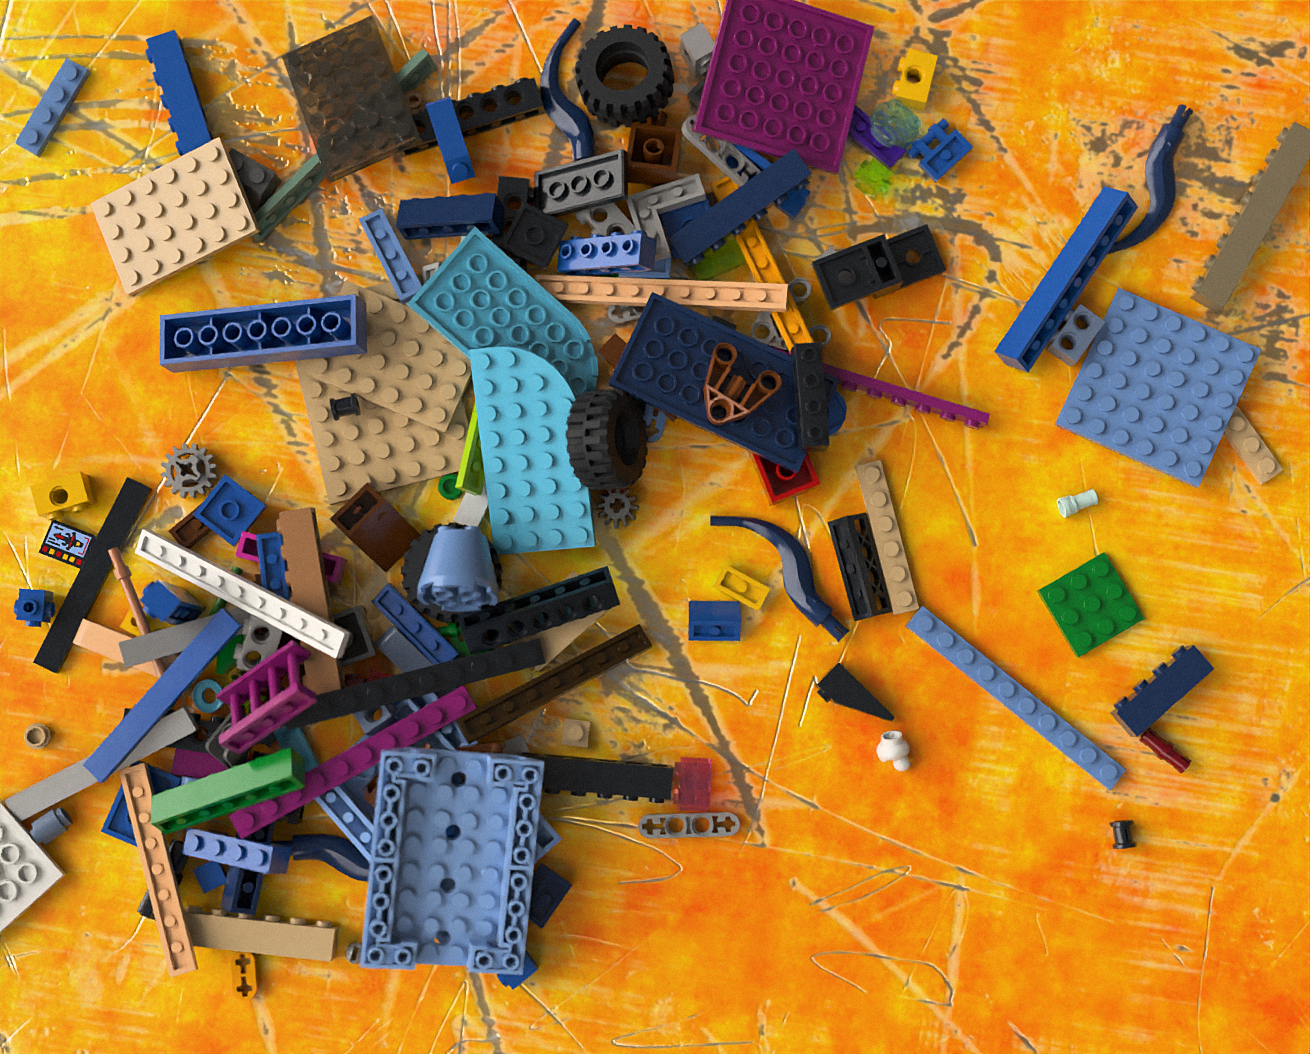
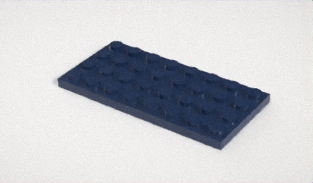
[608,292,840,474]

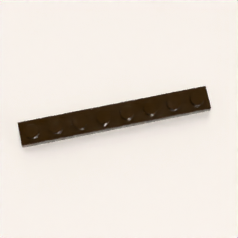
[456,624,652,745]

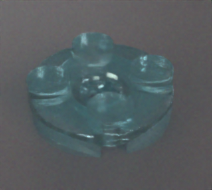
[869,99,921,149]

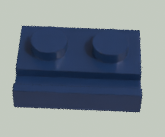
[528,863,573,929]

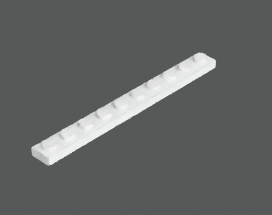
[135,529,350,658]

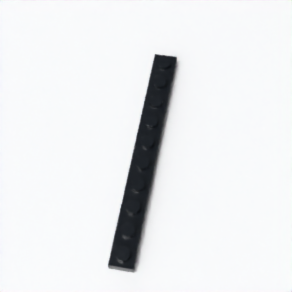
[284,638,546,731]

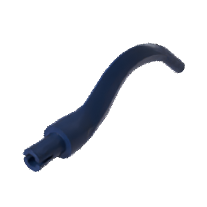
[540,18,597,162]
[1107,104,1193,255]
[710,516,850,642]
[271,834,370,882]

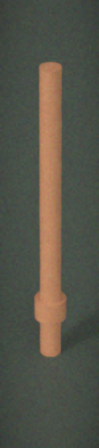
[108,547,167,678]

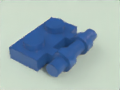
[906,119,973,183]

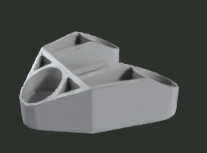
[750,278,831,352]

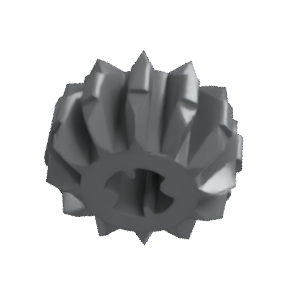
[596,488,639,529]

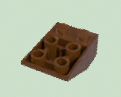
[330,482,421,572]

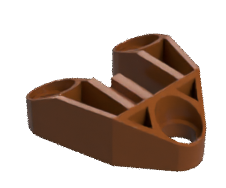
[703,343,782,425]

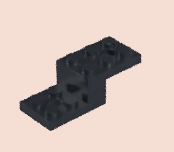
[812,224,946,311]

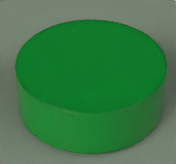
[438,474,464,500]

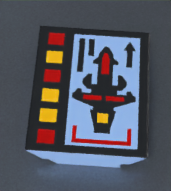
[38,520,95,569]

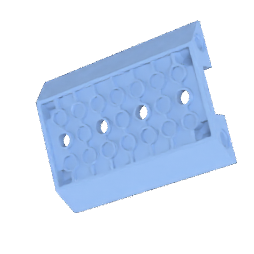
[360,747,544,975]

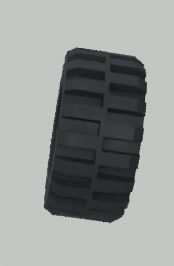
[575,24,675,128]
[566,389,648,490]
[401,522,503,623]

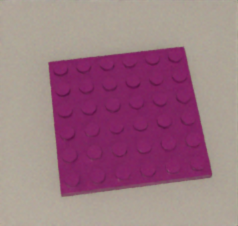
[693,0,875,175]

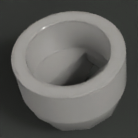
[345,942,362,964]

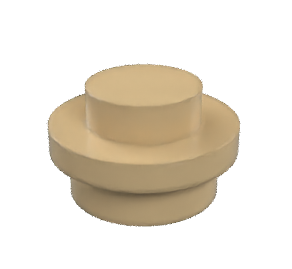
[24,723,51,749]

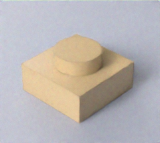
[561,718,591,748]

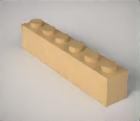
[184,905,339,962]

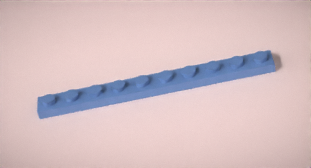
[905,606,1126,790]

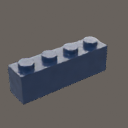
[396,193,504,240]
[1110,645,1215,737]

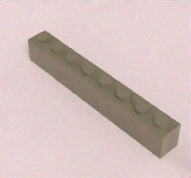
[1190,122,1310,313]

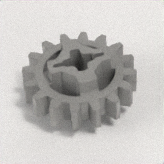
[160,443,218,499]

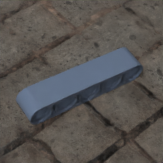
[374,624,479,708]

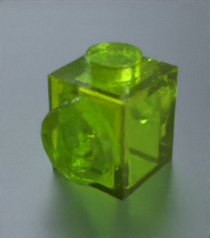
[852,158,893,200]

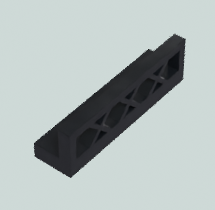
[827,513,893,622]

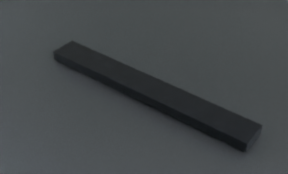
[33,477,152,674]

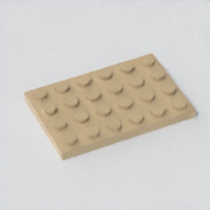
[90,137,261,296]
[304,280,472,434]

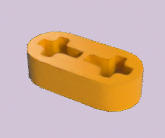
[231,951,259,1001]

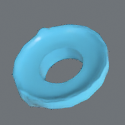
[192,678,224,713]

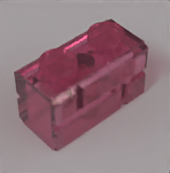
[673,757,712,812]

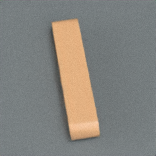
[73,618,179,677]

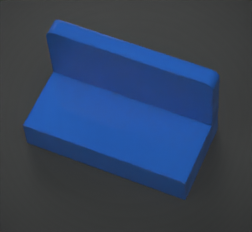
[688,601,741,641]

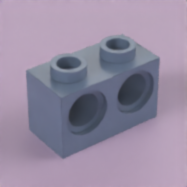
[1046,304,1106,367]

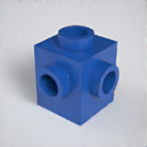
[14,589,55,627]

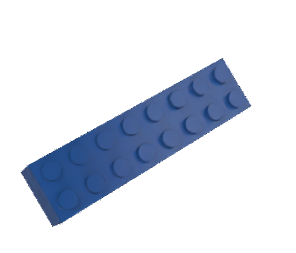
[160,294,367,373]

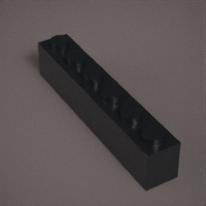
[516,751,673,803]

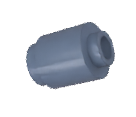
[30,807,73,845]

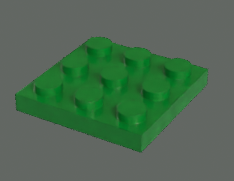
[1037,552,1145,658]

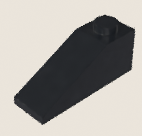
[815,662,895,721]

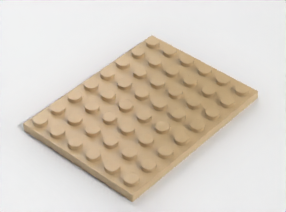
[295,274,469,505]

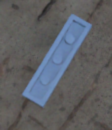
[15,58,91,157]
[359,208,422,305]

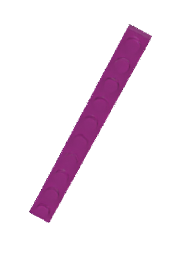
[772,347,990,429]
[229,685,477,839]

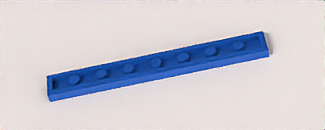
[83,608,243,783]

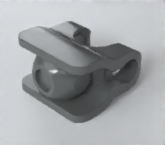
[205,710,277,769]

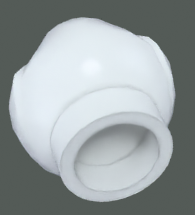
[876,730,914,772]

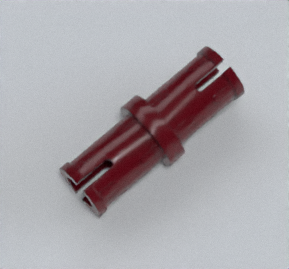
[1139,727,1192,774]

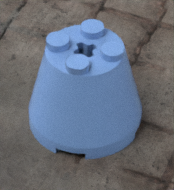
[417,526,498,612]

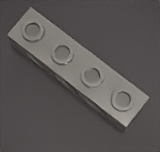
[574,203,636,237]

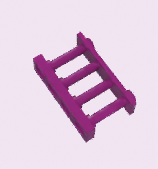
[216,641,317,754]

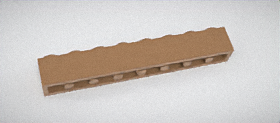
[276,507,350,719]

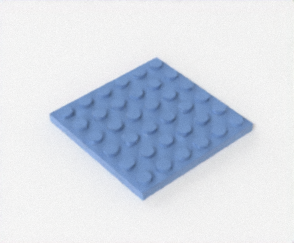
[1054,288,1262,488]

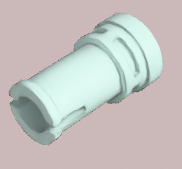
[1057,489,1098,518]

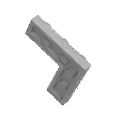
[626,174,706,261]

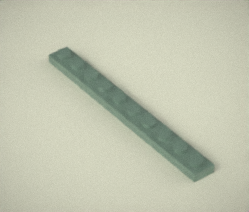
[252,48,437,242]

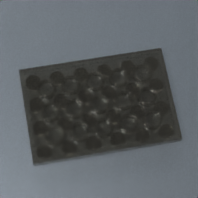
[281,15,423,183]

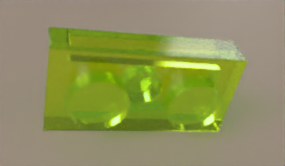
[690,239,746,281]

